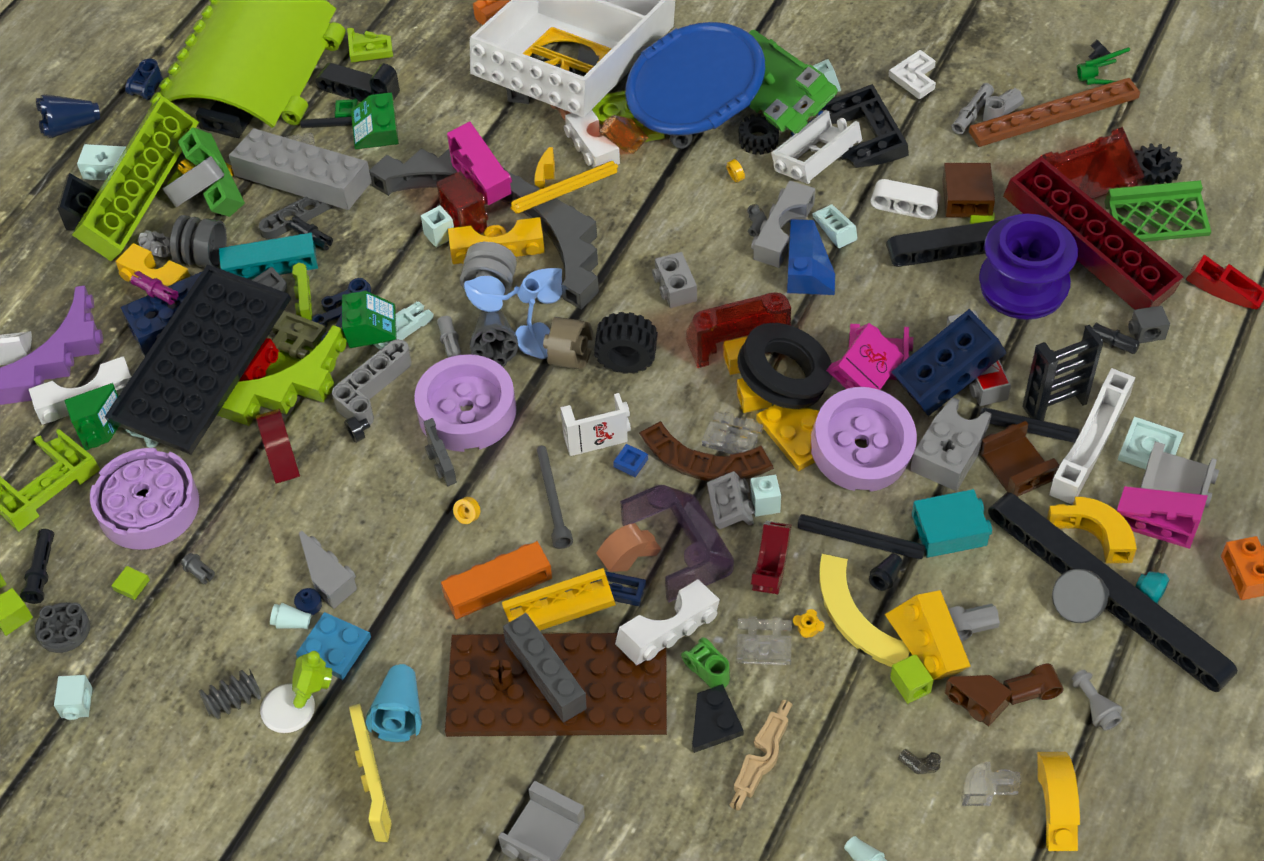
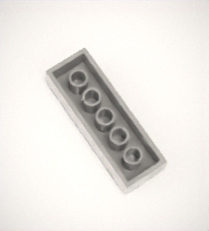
[229,128,372,210]

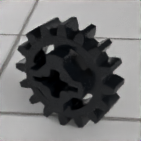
[1130,143,1182,185]

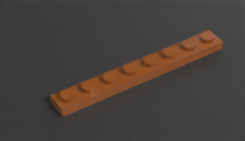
[969,78,1140,147]

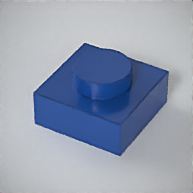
[613,444,648,478]

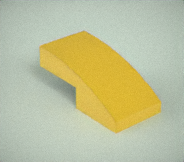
[534,147,555,189]

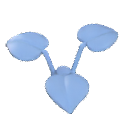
[464,268,562,359]

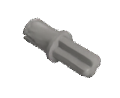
[437,316,461,357]

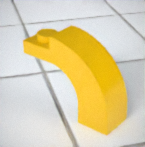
[1047,497,1137,563]
[1037,752,1080,851]

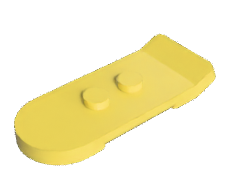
[349,703,392,842]

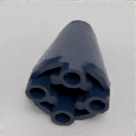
[36,94,100,139]

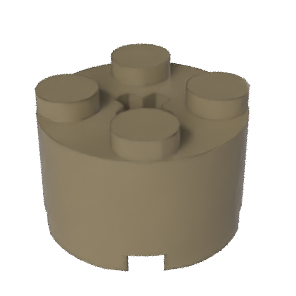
[543,317,593,369]

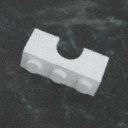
[564,110,620,168]

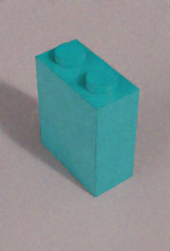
[912,489,992,558]

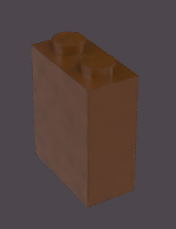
[942,163,995,217]

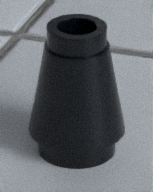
[869,553,903,591]

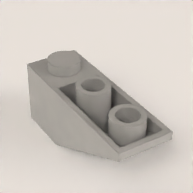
[299,531,357,609]

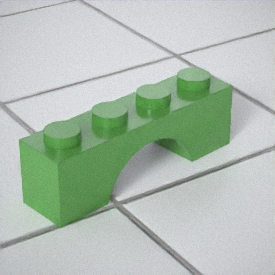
[178,127,245,217]

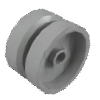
[460,241,517,295]

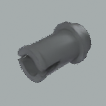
[181,553,215,584]

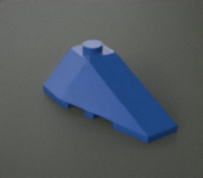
[787,219,835,295]

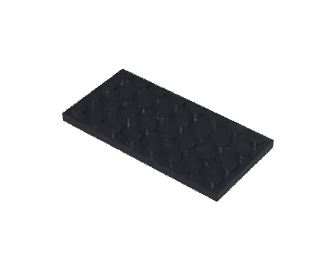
[105,264,291,455]

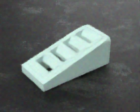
[812,204,857,248]

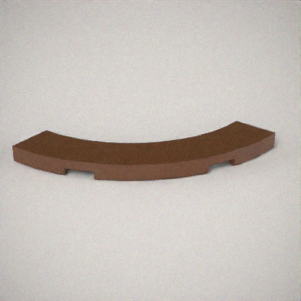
[639,421,774,481]

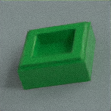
[334,99,358,117]

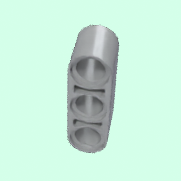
[163,156,224,207]

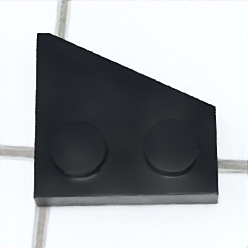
[692,684,744,753]

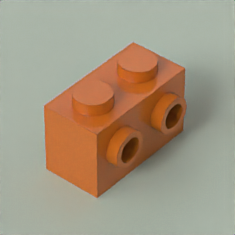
[1221,536,1264,600]

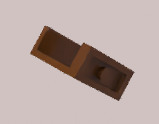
[980,421,1060,497]

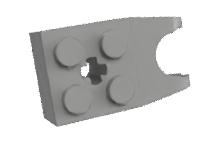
[910,398,992,492]

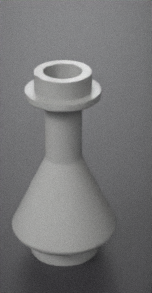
[1072,670,1123,731]

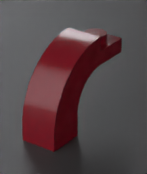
[256,409,300,484]
[751,520,792,595]

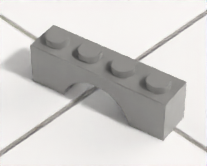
[751,181,815,268]

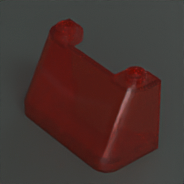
[1041,127,1145,199]
[686,292,791,368]

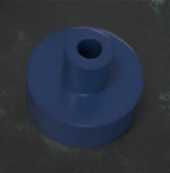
[294,588,322,616]

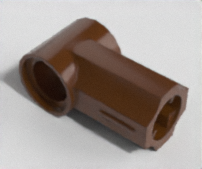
[1003,663,1064,705]

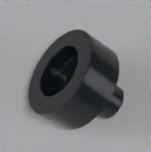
[1088,39,1110,60]
[344,416,370,443]

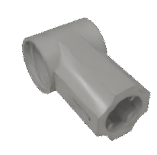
[982,88,1024,122]
[948,603,1000,641]

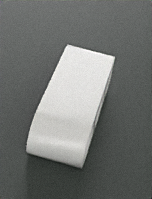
[871,179,941,219]

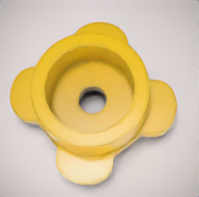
[793,609,825,638]

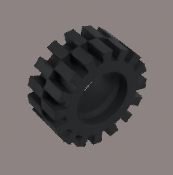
[739,113,779,155]

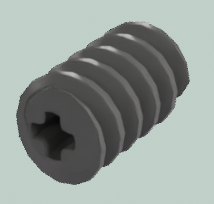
[198,668,261,719]

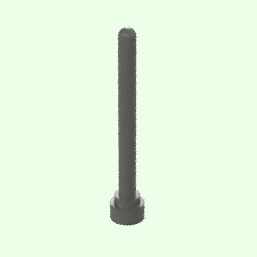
[537,445,573,549]

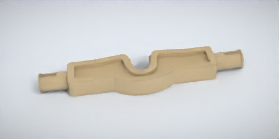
[729,700,793,811]

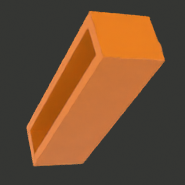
[441,541,552,620]

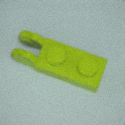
[292,263,313,321]

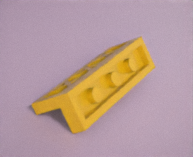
[502,568,616,631]

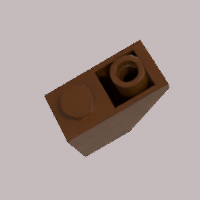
[945,675,1012,727]

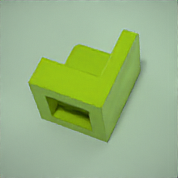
[890,655,933,704]

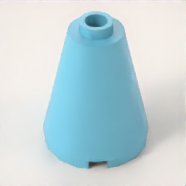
[365,664,422,742]

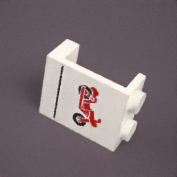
[560,393,631,456]

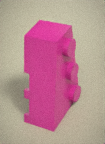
[1117,486,1208,549]

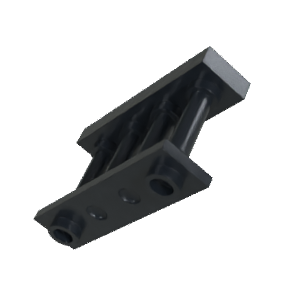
[1022,324,1103,421]

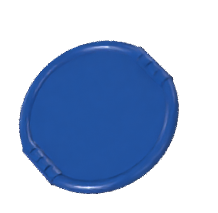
[625,22,765,135]

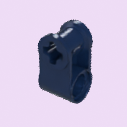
[125,58,163,100]

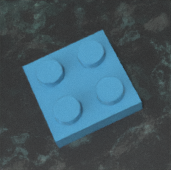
[296,612,371,680]

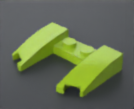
[0,429,100,532]

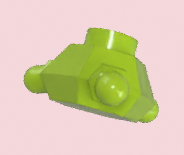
[292,651,332,709]

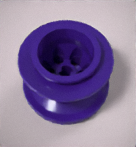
[979,214,1078,320]

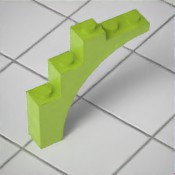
[217,325,347,426]

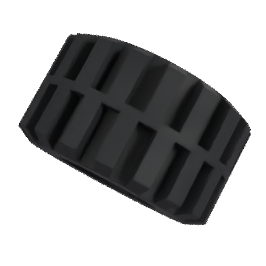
[594,312,658,374]

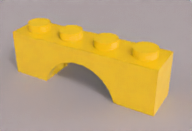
[448,217,545,264]

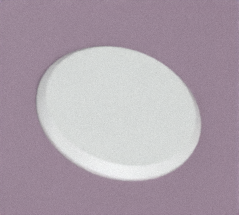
[260,684,315,733]

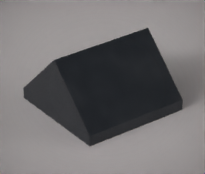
[57,173,99,231]

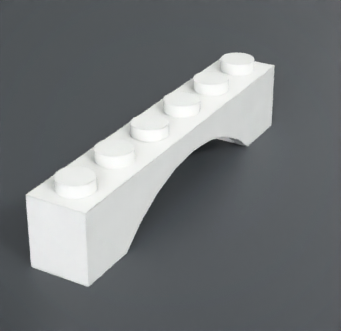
[1049,368,1135,505]

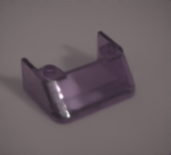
[620,485,734,603]

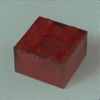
[436,171,488,234]

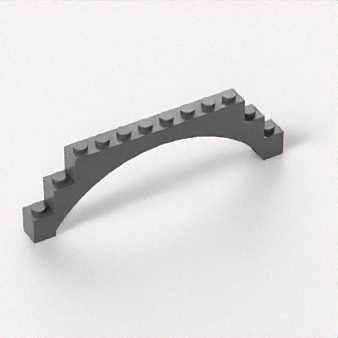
[369,148,599,310]

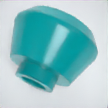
[1135,571,1170,604]

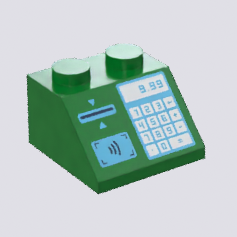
[351,93,399,150]
[342,291,397,348]
[64,383,119,450]

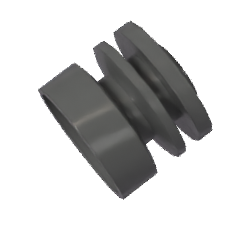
[170,215,227,268]

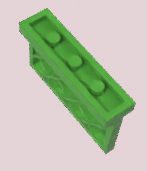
[1104,180,1211,242]

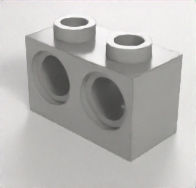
[652,252,697,308]

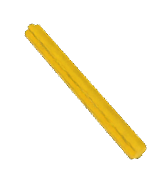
[511,161,618,214]

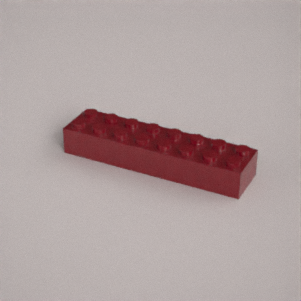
[1003,156,1184,310]

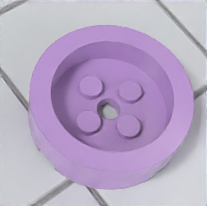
[414,355,516,452]
[811,387,917,492]
[90,448,199,550]

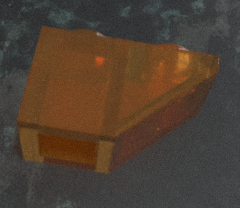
[599,115,649,154]

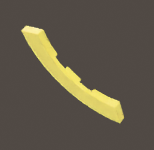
[819,554,910,667]

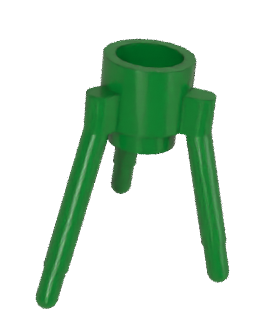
[1077,47,1130,85]

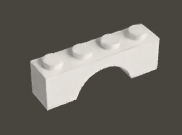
[29,356,132,425]
[615,579,720,665]

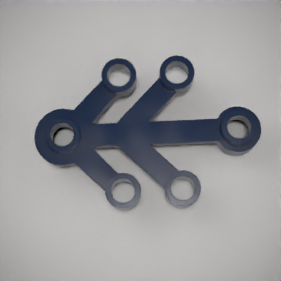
[312,278,371,341]

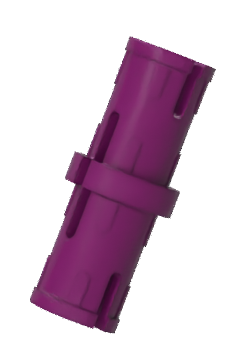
[131,271,178,305]

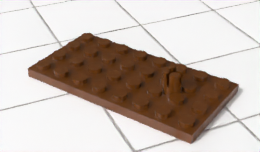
[445,633,667,737]

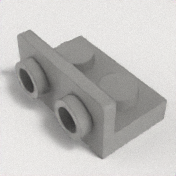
[707,471,755,529]

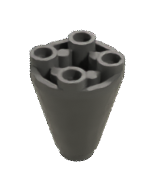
[470,309,519,367]

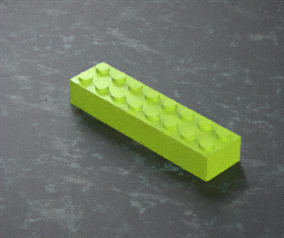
[72,96,199,261]

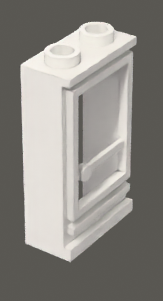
[771,110,862,184]

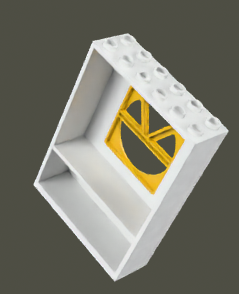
[470,0,675,117]

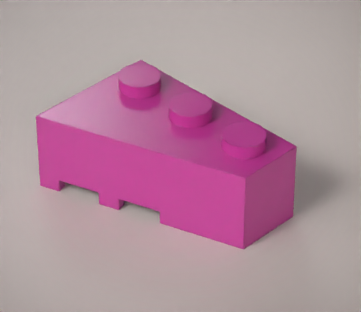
[447,121,512,206]

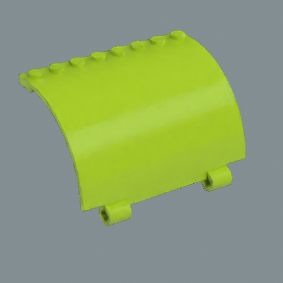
[148,0,346,128]

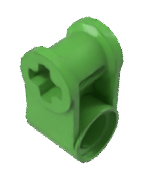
[681,637,730,688]

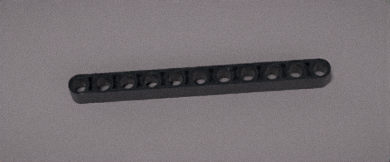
[988,492,1238,692]

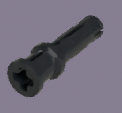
[20,529,55,604]

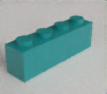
[219,233,318,280]

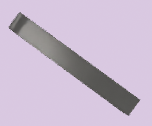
[259,197,335,239]

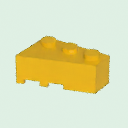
[884,590,971,680]

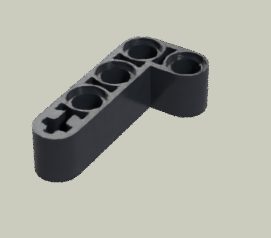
[315,63,400,102]

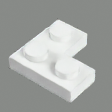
[888,50,936,99]

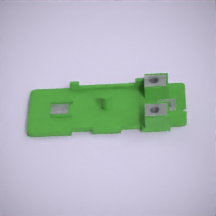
[748,30,838,134]

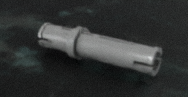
[951,83,994,134]

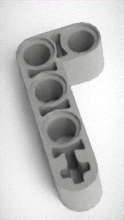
[332,339,412,425]

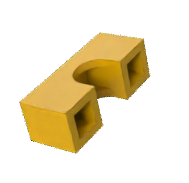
[115,243,190,286]
[723,336,772,413]

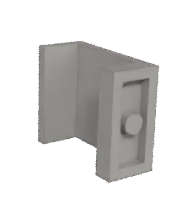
[1140,441,1219,508]
[498,780,585,861]

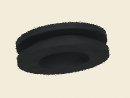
[738,323,833,409]

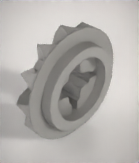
[138,230,171,257]

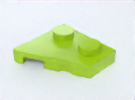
[347,28,393,62]

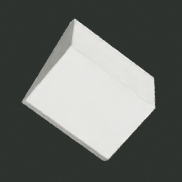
[0,331,32,365]

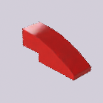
[1186,255,1264,310]

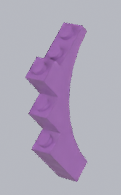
[0,286,103,405]

